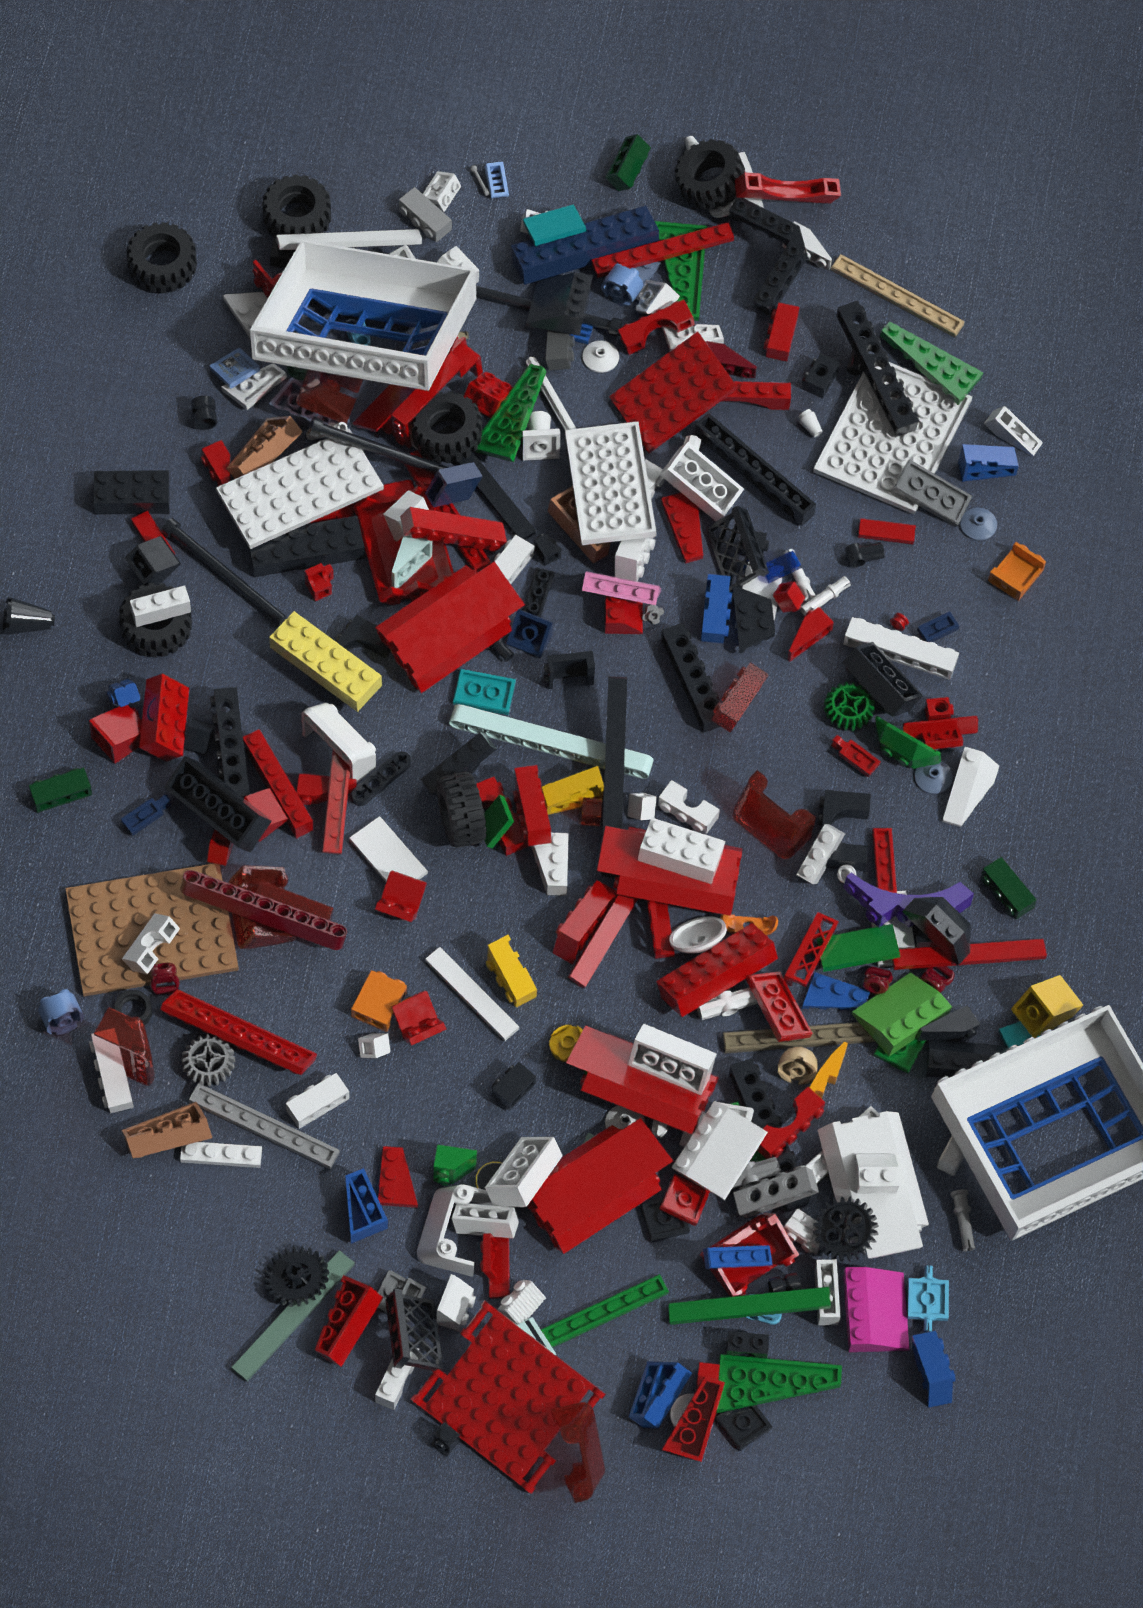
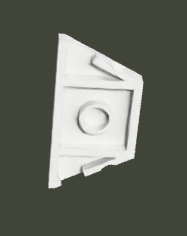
[223,292,267,339]

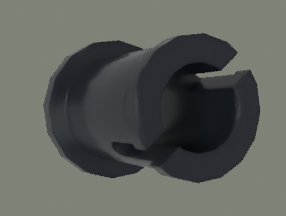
[491,639,514,662]

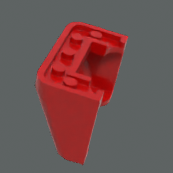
[700,1213,799,1297]

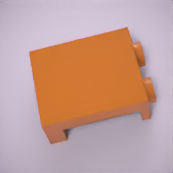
[988,542,1046,601]
[351,970,407,1032]

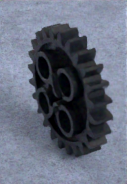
[813,1196,879,1262]

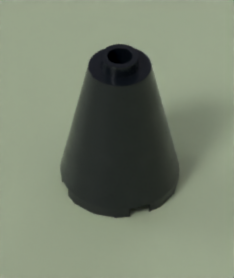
[3,597,55,635]

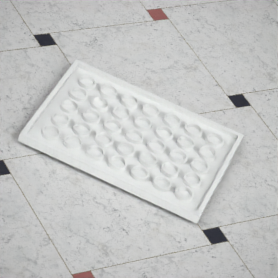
[813,362,972,515]

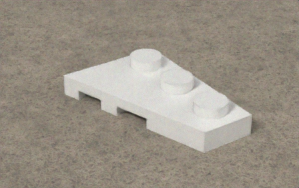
[662,324,724,351]
[221,363,287,410]

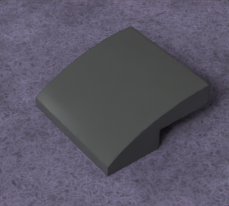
[377,1270,426,1323]

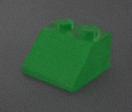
[433,1145,477,1185]

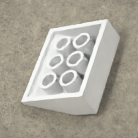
[672,1101,768,1200]

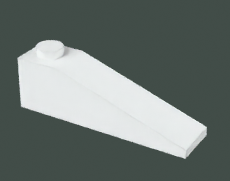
[942,747,999,827]

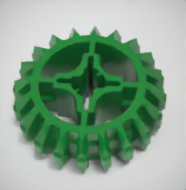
[824,681,875,731]

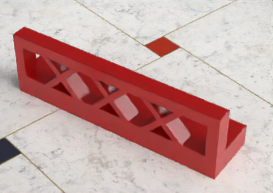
[647,900,674,959]
[784,912,839,987]

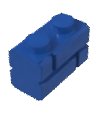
[107,679,140,707]

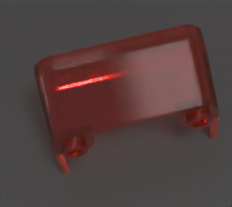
[296,369,363,424]
[94,1007,155,1086]

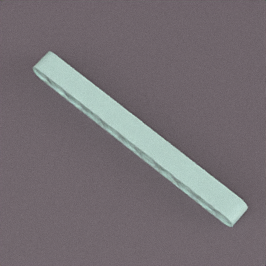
[449,704,654,779]

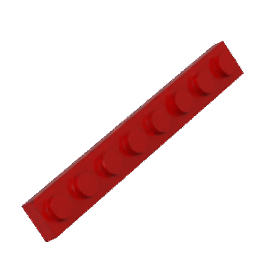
[592,223,734,278]

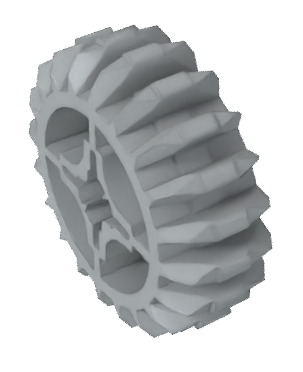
[182,1034,235,1087]

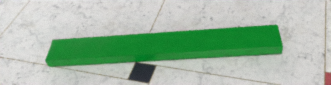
[541,1274,669,1348]
[669,1287,831,1325]

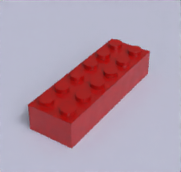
[656,923,778,1017]

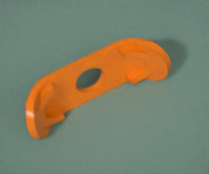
[721,914,778,935]

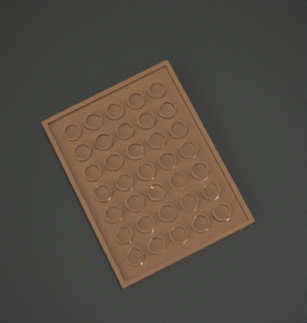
[66,863,239,996]

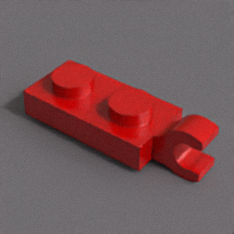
[831,735,881,778]

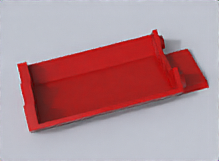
[354,480,454,605]
[375,561,525,693]
[597,826,742,916]
[566,1025,719,1134]
[527,1118,673,1254]

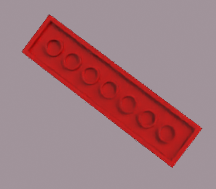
[160,989,317,1075]

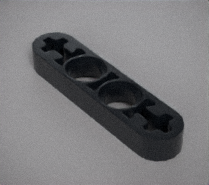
[352,751,411,806]

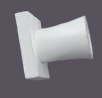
[522,411,560,461]

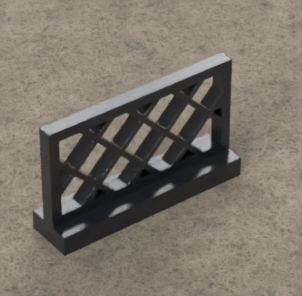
[706,506,769,593]
[385,1288,443,1371]

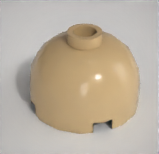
[778,1047,818,1084]

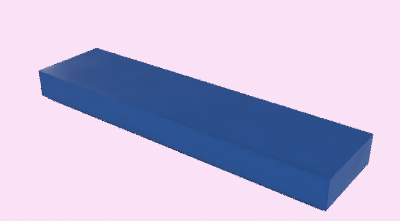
[703,1245,772,1269]

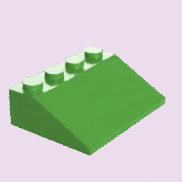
[852,972,952,1056]

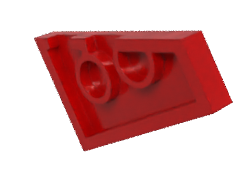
[378,1146,418,1208]

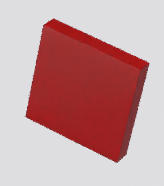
[659,1174,710,1226]

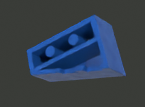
[958,444,1019,482]
[701,574,732,643]
[345,1168,388,1244]
[912,1331,956,1408]
[629,1361,692,1428]

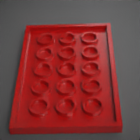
[609,331,738,453]

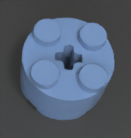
[601,264,644,306]
[38,989,84,1035]

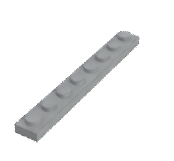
[189,1083,340,1169]

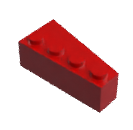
[512,765,551,846]
[553,880,617,965]
[315,1275,383,1367]

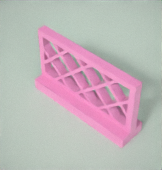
[582,571,661,605]

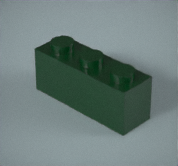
[605,134,651,191]
[29,767,92,813]
[981,857,1037,920]

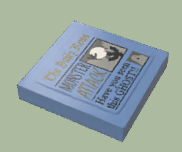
[210,347,261,389]

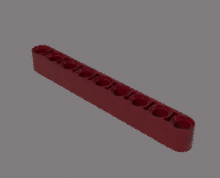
[180,870,347,950]

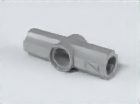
[733,1157,780,1188]

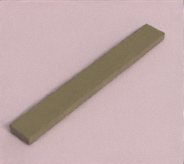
[723,1022,876,1053]

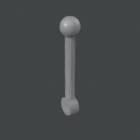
[470,165,489,196]

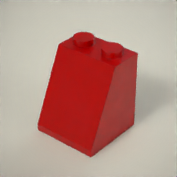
[89,705,142,764]

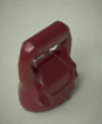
[150,962,180,995]
[863,966,893,994]
[920,966,955,993]

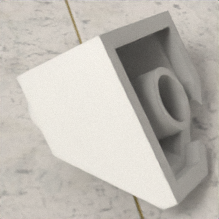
[636,280,680,314]

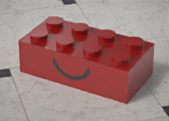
[139,673,189,762]

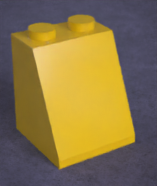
[1011,975,1083,1038]

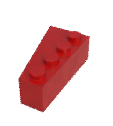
[661,1376,725,1462]

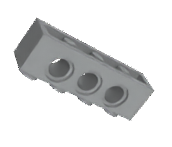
[733,1166,819,1218]

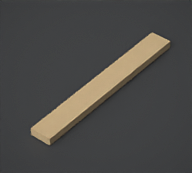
[831,254,965,338]

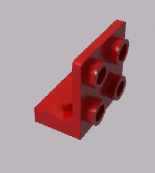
[252,260,282,299]
[464,372,513,418]
[375,870,427,922]
[391,990,446,1046]

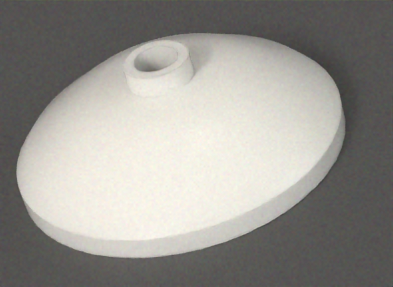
[669,917,727,953]

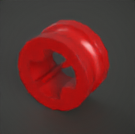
[890,613,909,631]

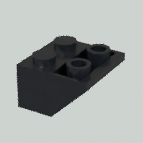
[125,536,181,586]

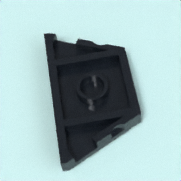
[732,586,775,653]

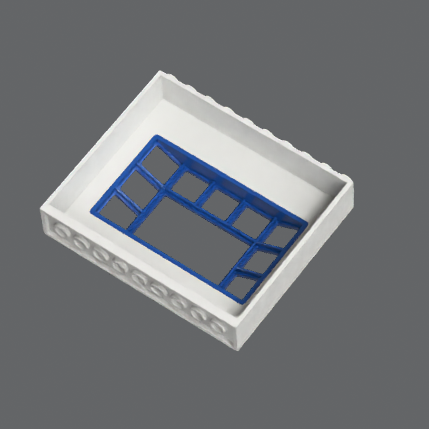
[250,240,476,391]
[931,1005,1143,1241]

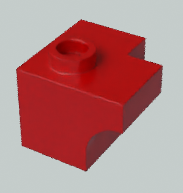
[305,563,334,601]

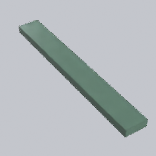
[232,1250,355,1382]

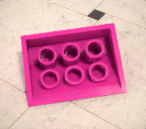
[843,1267,909,1352]

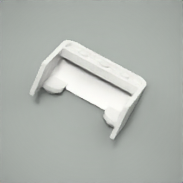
[302,703,376,783]
[417,1185,493,1277]

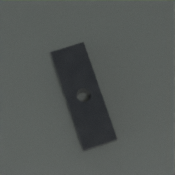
[523,567,554,618]

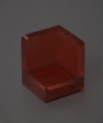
[581,797,602,826]

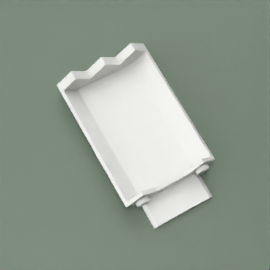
[818,1111,929,1259]

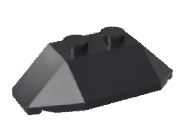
[902,897,971,966]

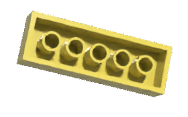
[269,611,382,712]

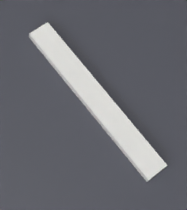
[276,229,422,250]

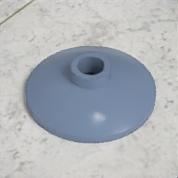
[960,508,997,541]
[915,761,953,794]

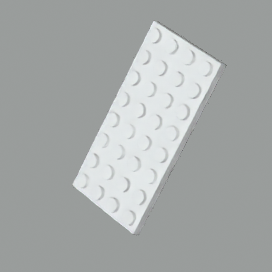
[565,422,656,545]
[216,429,384,549]

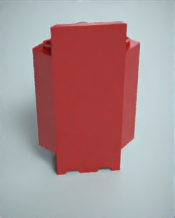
[352,336,483,448]

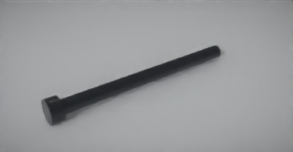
[476,286,623,337]
[308,416,449,474]
[161,518,287,625]

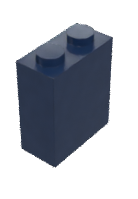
[425,462,483,507]

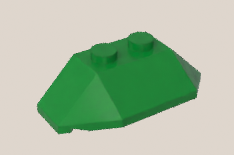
[875,716,941,769]

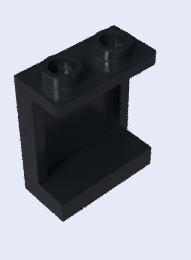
[543,651,595,689]

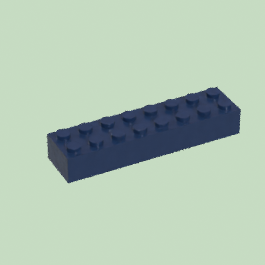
[511,205,659,285]

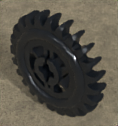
[263,1246,330,1307]

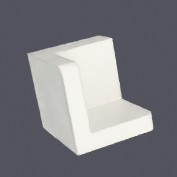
[627,793,656,820]
[358,1033,390,1058]

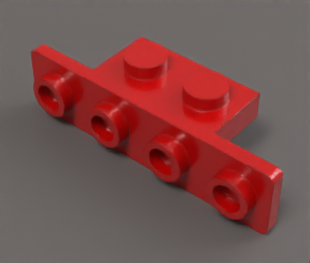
[903,716,978,750]
[480,1233,510,1299]

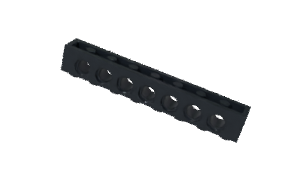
[836,300,919,437]
[694,413,816,526]
[729,1058,811,1212]

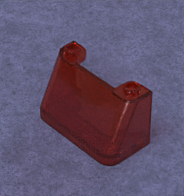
[733,770,816,859]
[229,865,297,949]
[551,1402,605,1503]

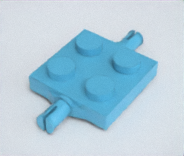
[907,1265,949,1333]

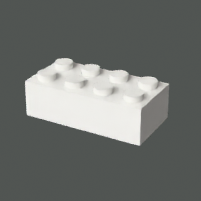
[660,442,744,521]
[638,818,725,884]
[628,1024,716,1095]
[485,1137,562,1207]

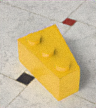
[542,766,604,815]
[486,935,537,1008]

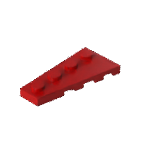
[661,493,703,564]

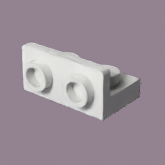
[423,171,461,211]

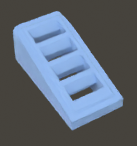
[484,162,509,199]

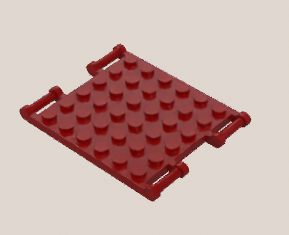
[411,1300,606,1494]

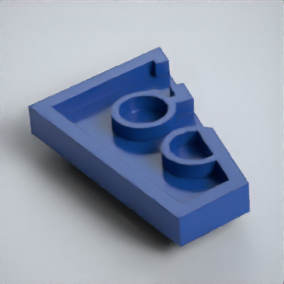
[802,972,870,1011]

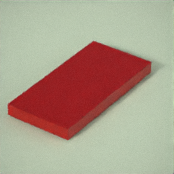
[746,971,813,1042]

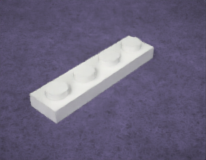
[180,1142,262,1168]

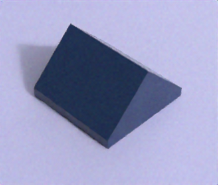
[506,609,553,657]

